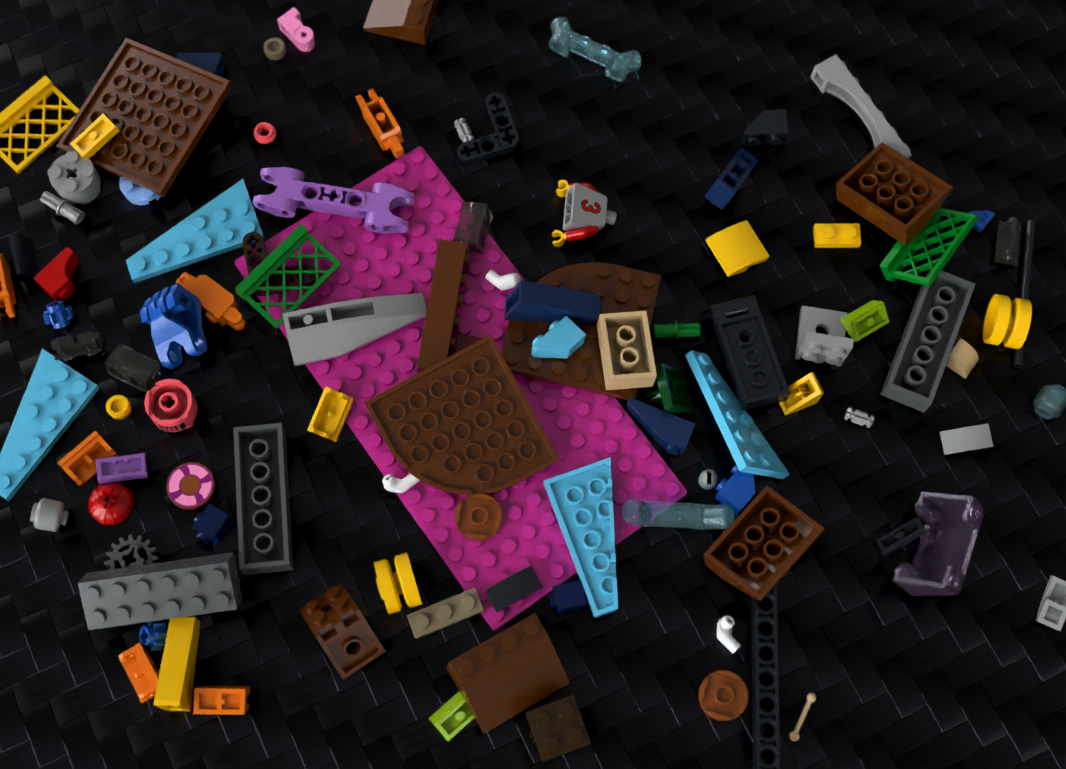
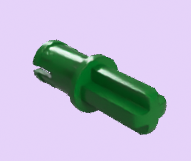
[654,321,701,340]

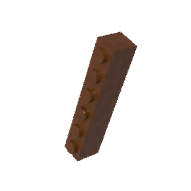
[417,239,471,373]

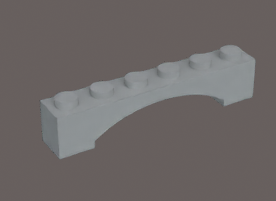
[811,55,912,159]

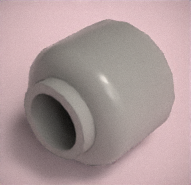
[30,498,69,532]

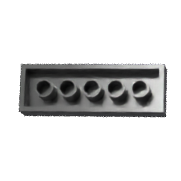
[880,269,975,413]
[233,423,294,575]
[78,552,242,630]

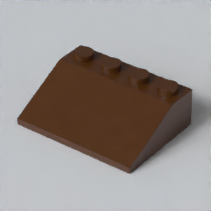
[363,0,439,45]
[836,142,953,246]
[703,486,825,602]
[447,613,570,734]

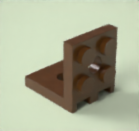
[300,583,386,680]

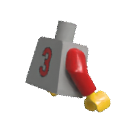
[552,180,617,247]

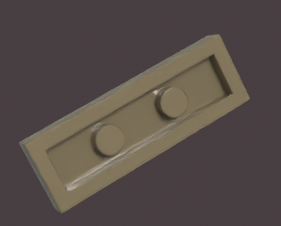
[407,588,485,639]

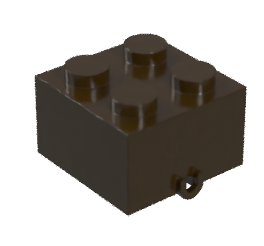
[524,694,591,762]

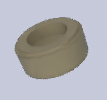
[263,37,286,60]

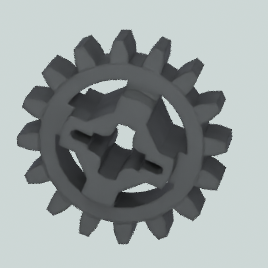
[104,534,160,570]

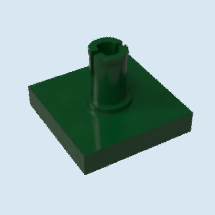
[646,363,695,416]

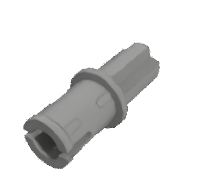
[40,191,85,224]

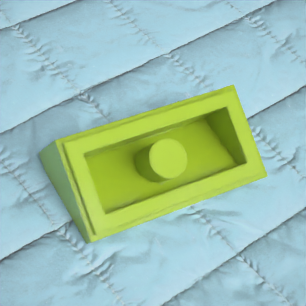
[840,300,889,342]
[429,691,474,741]

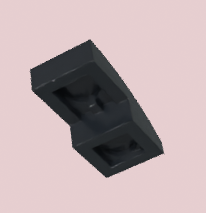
[485,566,543,612]

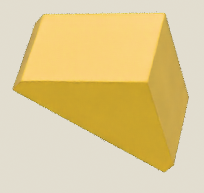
[779,372,824,415]

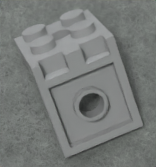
[795,306,854,367]

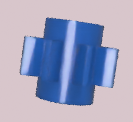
[42,301,74,329]
[139,620,168,651]

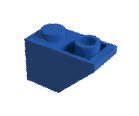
[715,465,756,516]

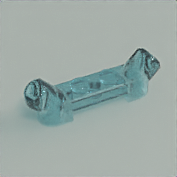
[549,17,642,81]
[622,499,735,531]

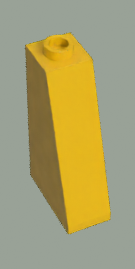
[154,616,201,712]

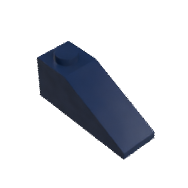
[704,147,759,210]
[626,397,695,455]

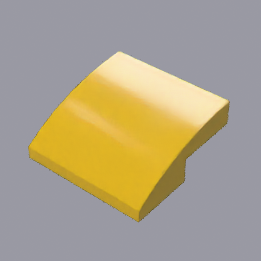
[705,220,770,277]

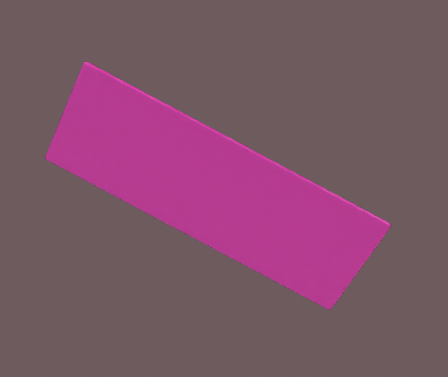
[235,147,687,630]

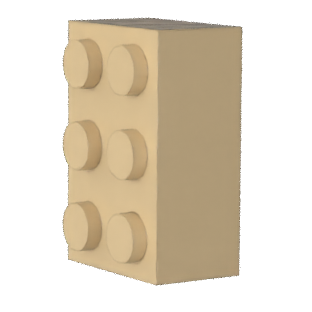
[596,311,657,390]

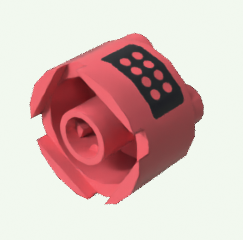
[144,379,198,432]

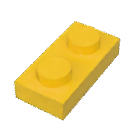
[70,114,120,160]
[813,223,861,248]

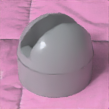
[698,469,718,490]

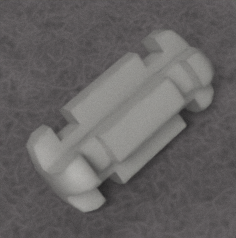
[454,118,474,143]
[844,407,874,428]

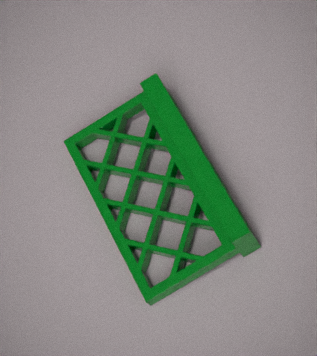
[879,208,978,287]
[236,224,341,329]

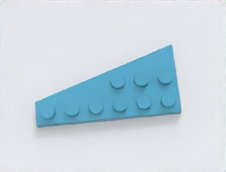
[126,179,264,283]
[0,349,99,501]
[685,350,790,479]
[543,457,618,618]

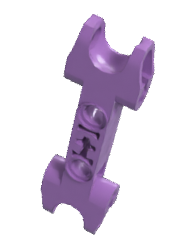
[253,167,415,234]

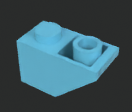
[531,316,586,359]

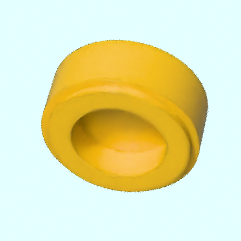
[106,395,132,420]

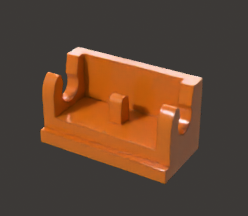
[58,431,118,487]
[119,642,159,703]
[193,686,250,715]

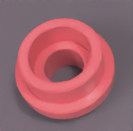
[254,122,276,144]

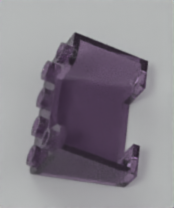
[893,492,983,596]

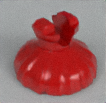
[88,482,135,525]

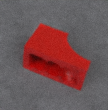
[33,247,80,301]

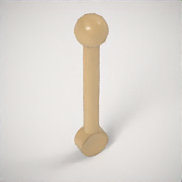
[789,693,816,742]

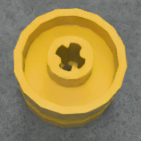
[982,294,1032,349]
[374,552,422,615]

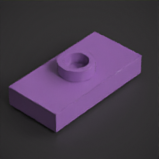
[96,453,148,484]

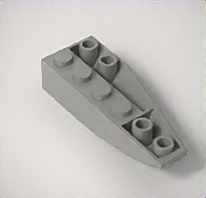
[283,293,427,366]

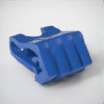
[140,283,207,369]

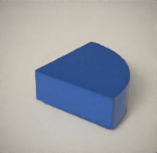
[965,210,995,233]

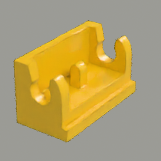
[307,386,354,442]

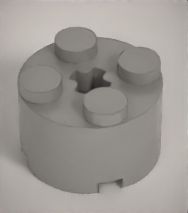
[48,151,101,205]

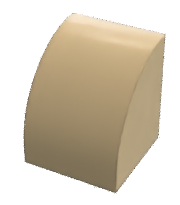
[946,338,979,379]

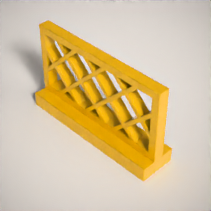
[0,75,79,174]

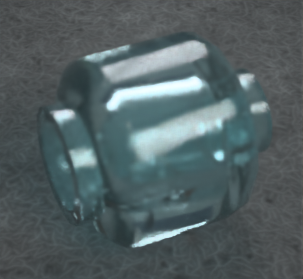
[1033,384,1066,419]

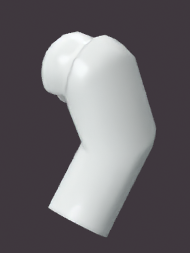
[485,270,521,290]
[382,474,420,493]
[717,615,741,654]

